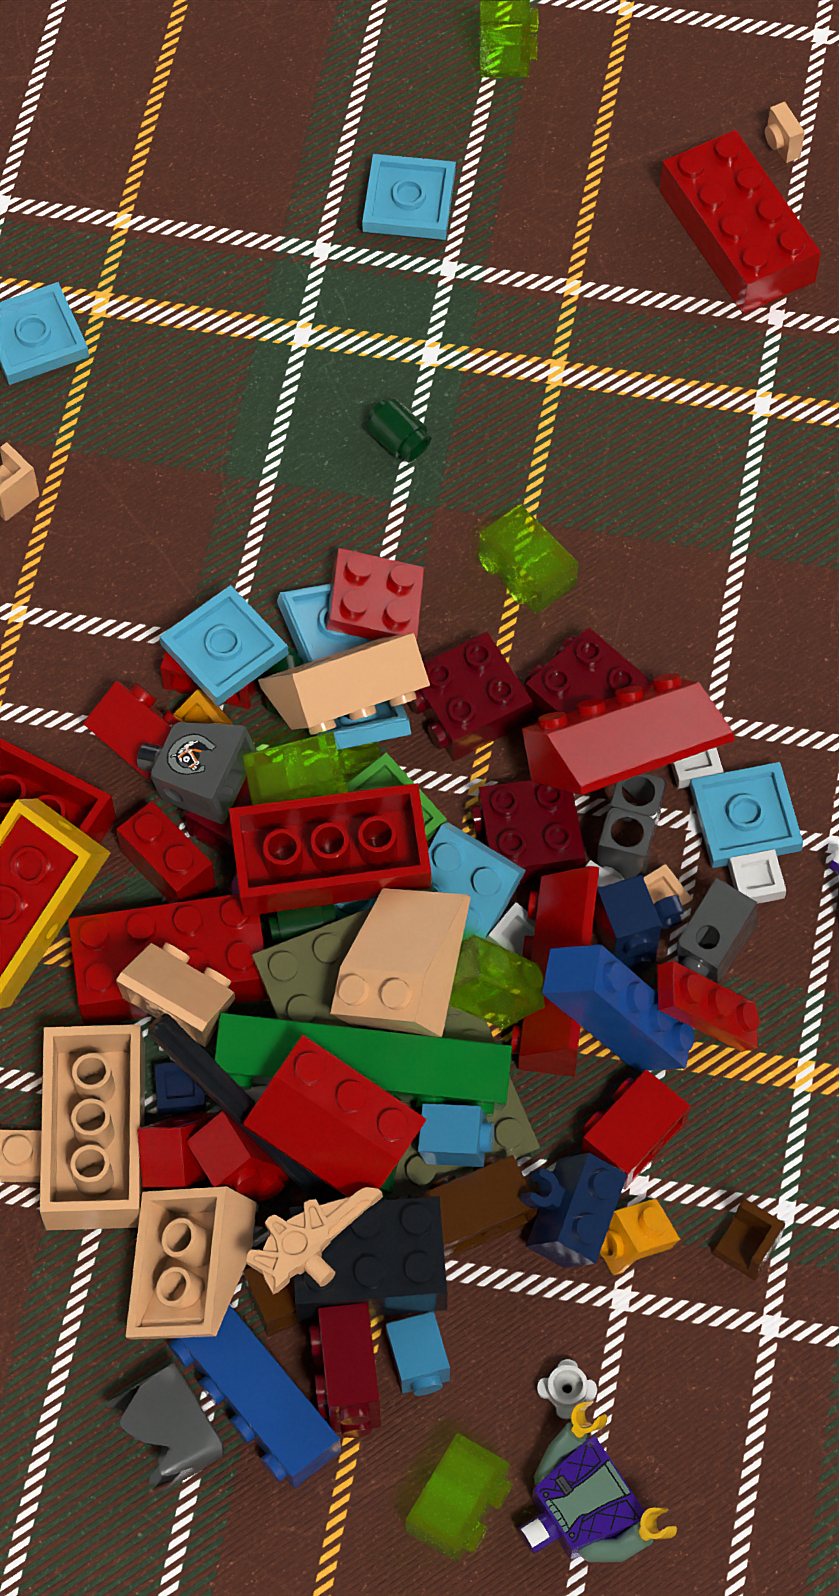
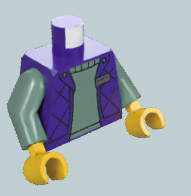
[518,1400,677,1563]

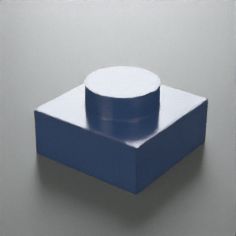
[155,1062,207,1116]

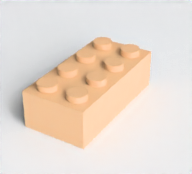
[40,1024,145,1230]

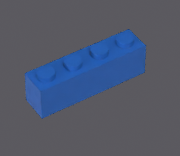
[542,945,694,1071]
[168,1305,341,1489]

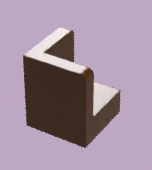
[713,1199,786,1281]

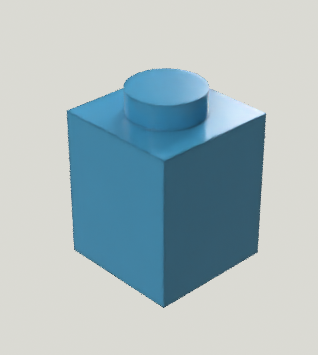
[418,1104,494,1167]
[386,1311,450,1396]

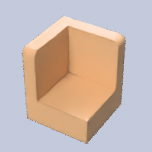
[0,442,39,521]

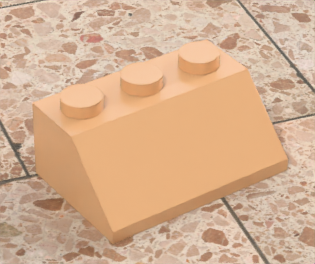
[258,633,430,735]

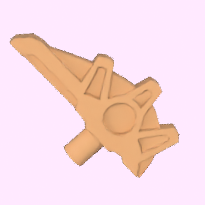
[246,1187,383,1295]

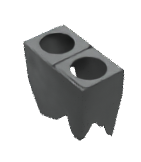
[596,773,667,880]
[105,1363,224,1495]

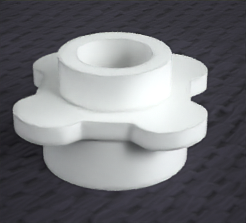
[537,1359,597,1419]

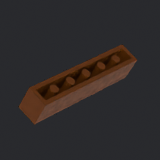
[243,1155,538,1337]

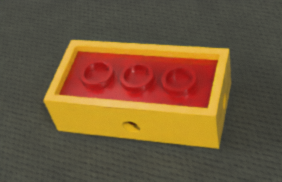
[0,798,111,1009]

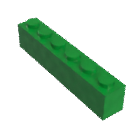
[215,1013,512,1117]

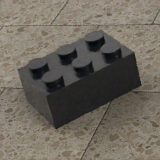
[289,1196,448,1322]

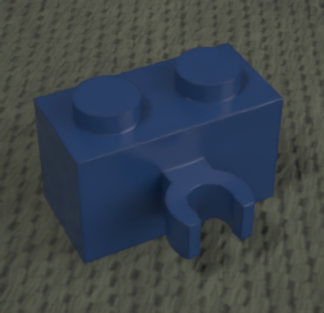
[593,875,684,974]
[520,1153,627,1268]

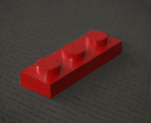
[657,961,759,1052]

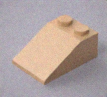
[330,888,471,1037]
[116,943,235,1047]
[126,1186,257,1340]

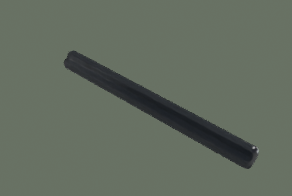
[148,1013,346,1205]

